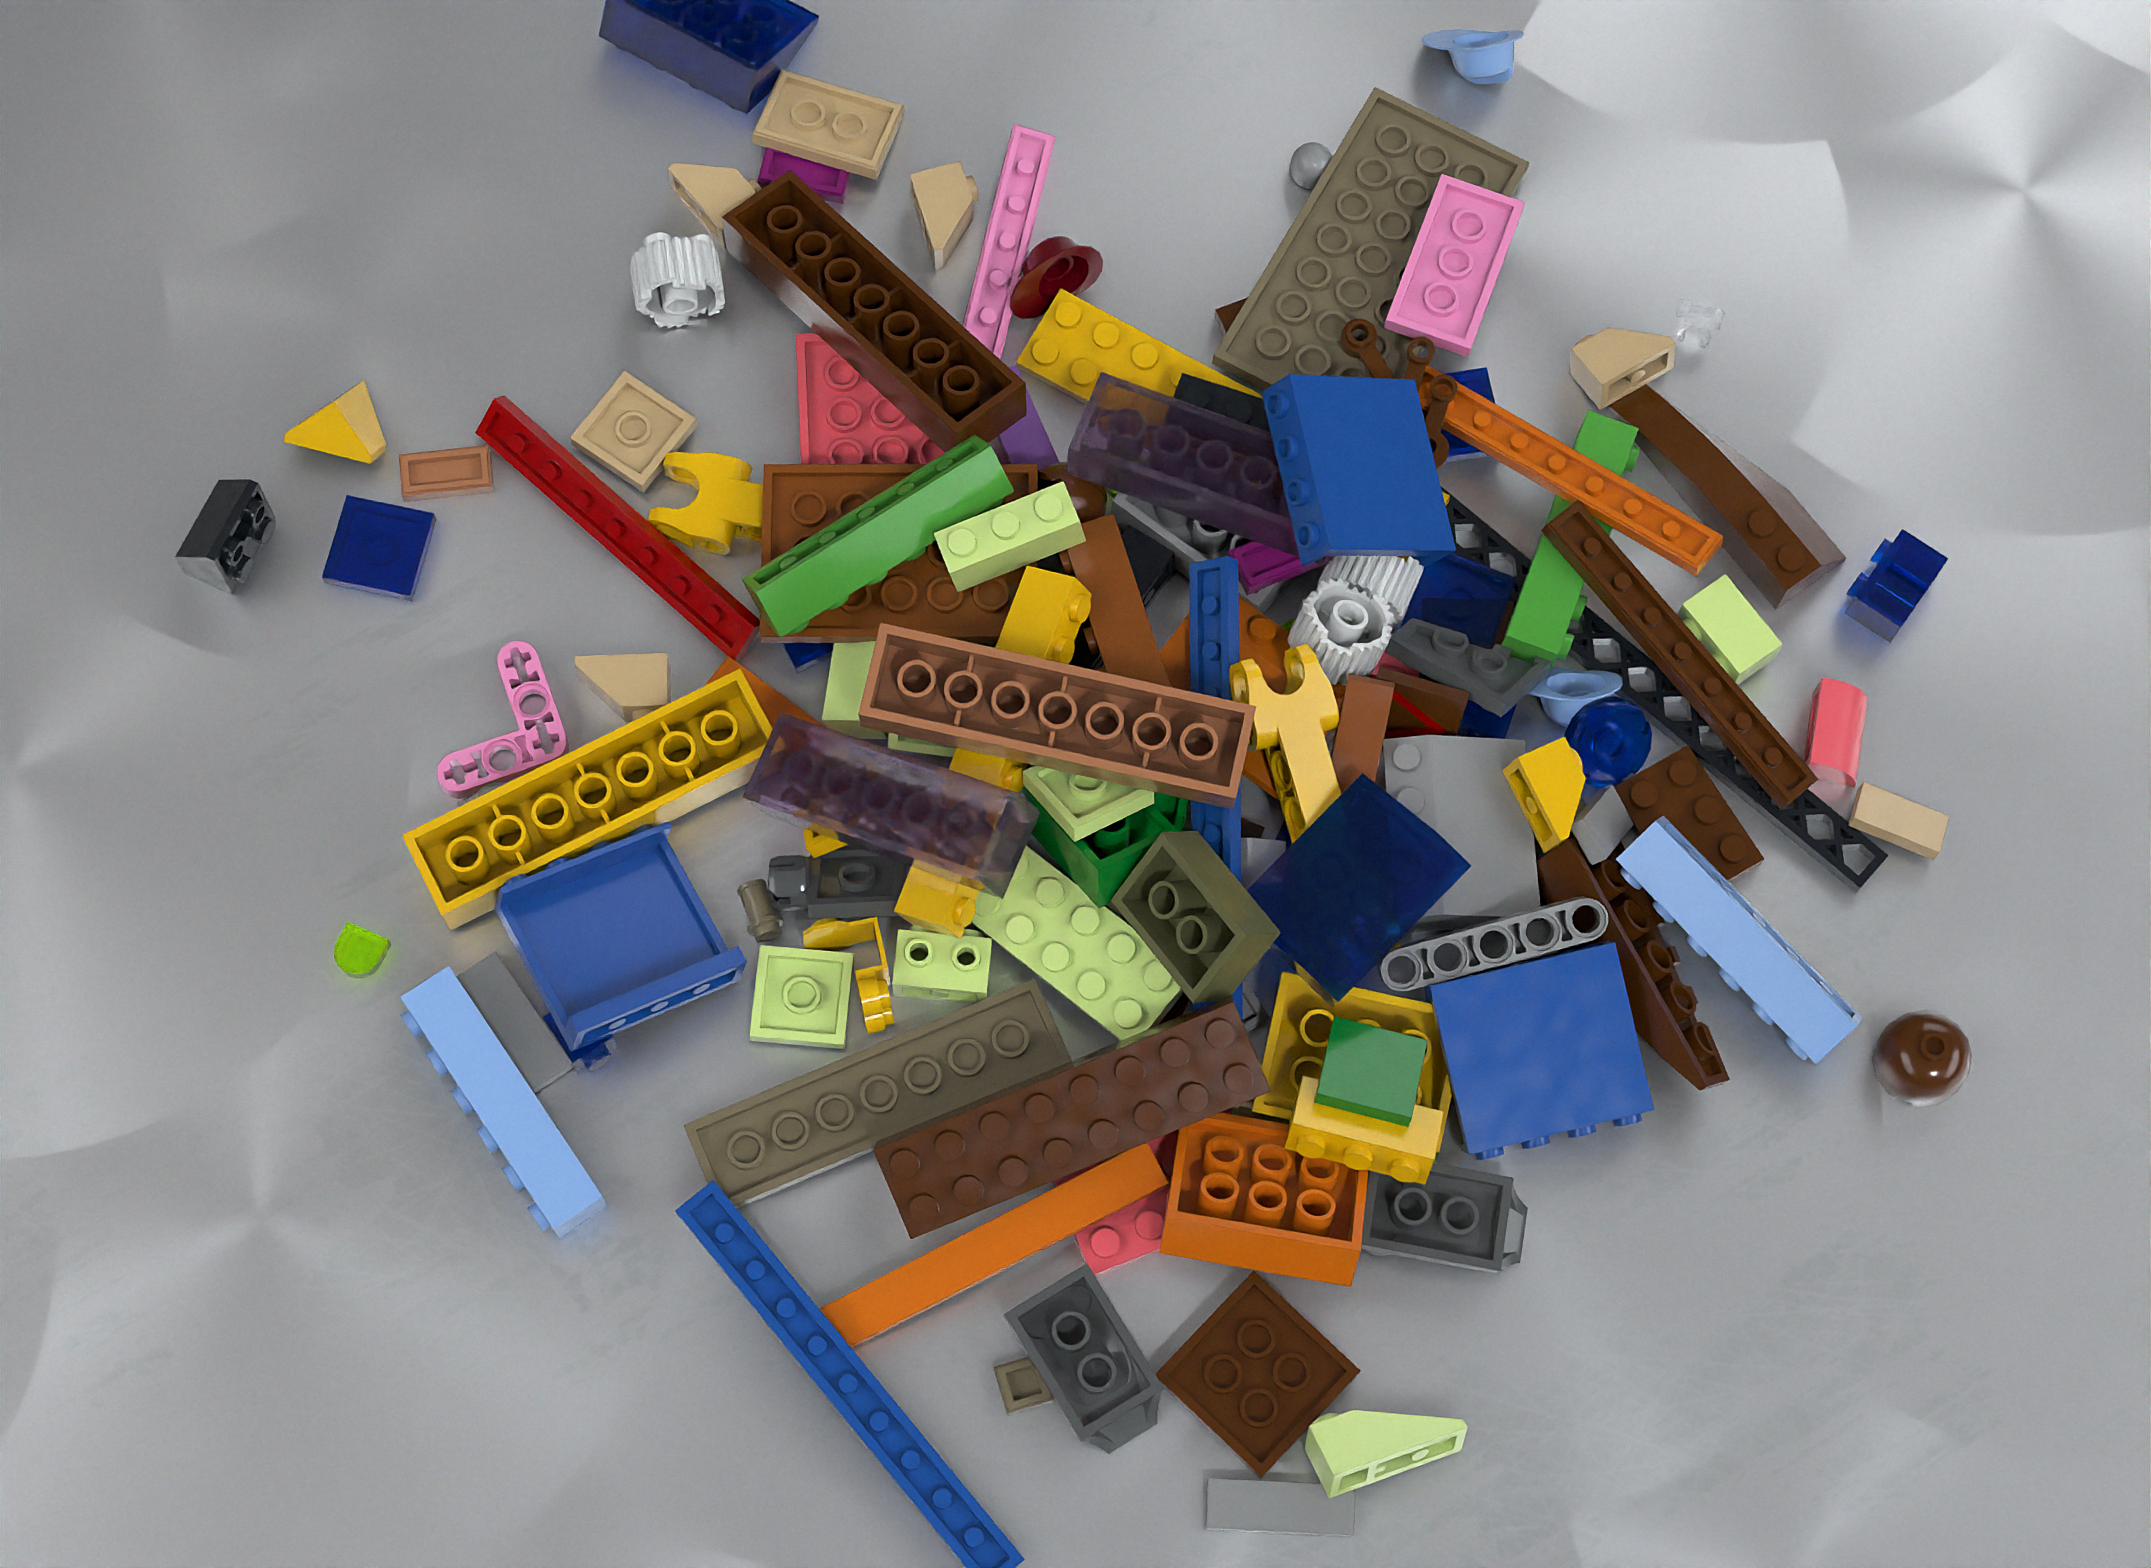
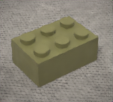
[1111,831,1281,1003]

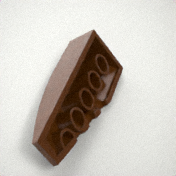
[1607,384,1846,610]
[1536,838,1730,1091]

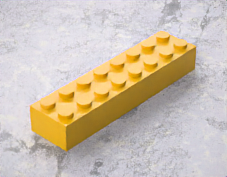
[402,669,786,931]

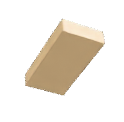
[1848,782,1949,860]

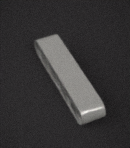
[1377,896,1608,992]

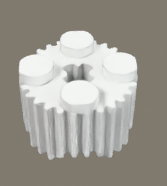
[630,232,725,328]
[1317,556,1423,631]
[1287,578,1394,686]

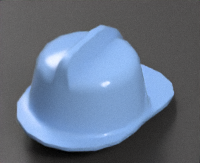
[1422,29,1524,84]
[1528,667,1623,728]

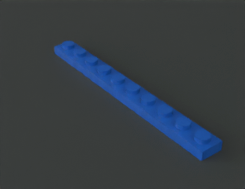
[1189,556,1243,1021]
[675,1180,1025,1568]

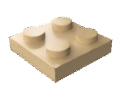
[570,371,698,493]

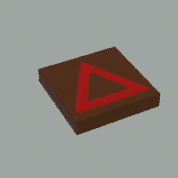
[1376,667,1470,747]

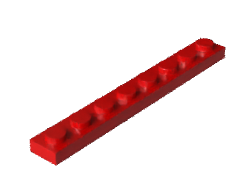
[475,395,760,661]

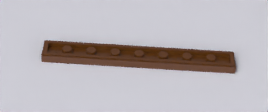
[1541,500,1818,810]

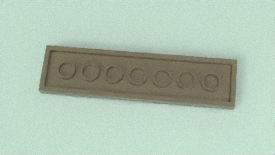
[684,978,1072,1208]

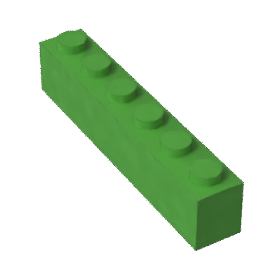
[1501,410,1641,674]
[742,434,1014,637]

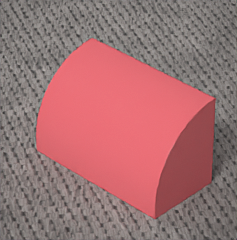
[1803,677,1868,788]

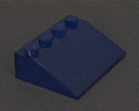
[599,0,819,114]
[1247,773,1471,1008]

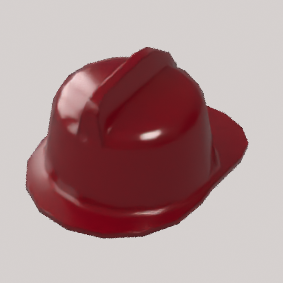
[1010,236,1103,319]

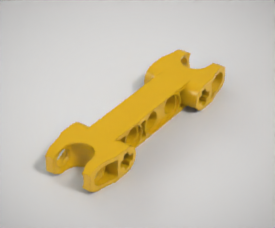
[647,452,763,555]
[1229,644,1400,979]

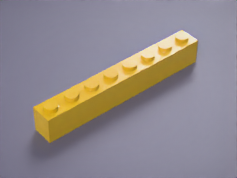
[894,566,1092,939]

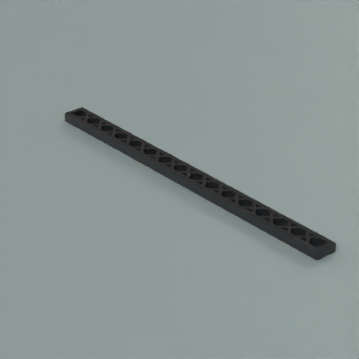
[1441,486,1889,893]

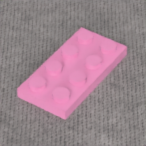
[1384,174,1525,357]

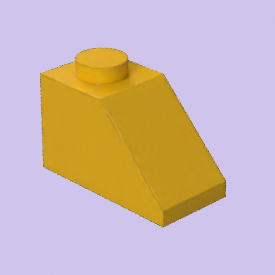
[1502,737,1586,853]

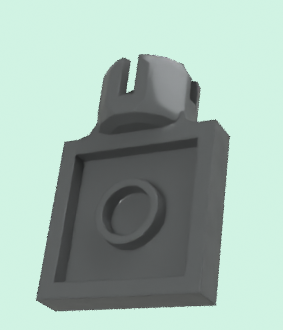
[768,842,907,919]

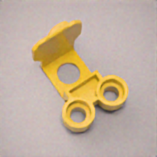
[802,916,894,1034]

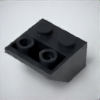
[175,479,276,595]

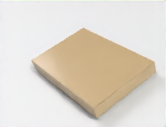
[752,70,905,180]

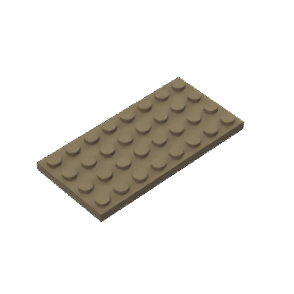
[1212,87,1530,390]

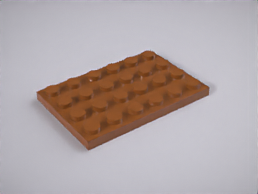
[759,464,1038,643]

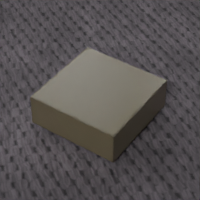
[994,1357,1054,1416]

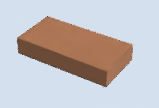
[399,445,494,502]

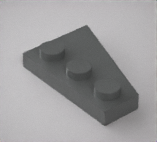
[1385,618,1552,717]

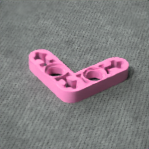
[437,641,569,799]

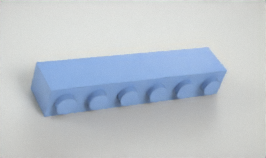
[1616,816,1863,1064]
[400,966,608,1239]

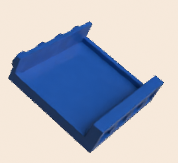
[1261,374,1456,566]
[494,821,747,1052]
[1423,941,1654,1160]

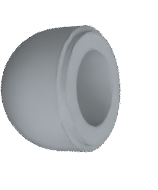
[1290,142,1333,189]

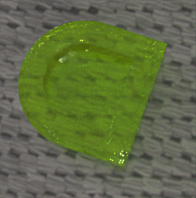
[334,922,392,978]

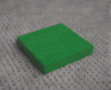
[1314,1016,1428,1127]

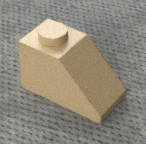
[910,161,979,270]
[667,163,762,249]
[1570,327,1676,410]
[574,653,671,722]

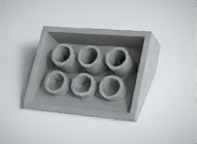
[1383,735,1542,934]

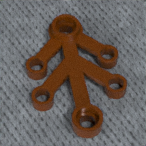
[1340,319,1457,469]

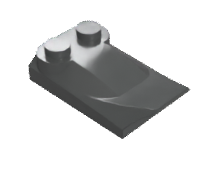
[1361,1162,1528,1274]
[1003,1263,1164,1454]

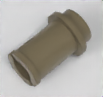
[737,879,784,942]

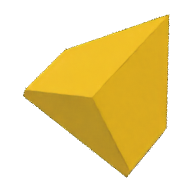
[284,380,386,464]

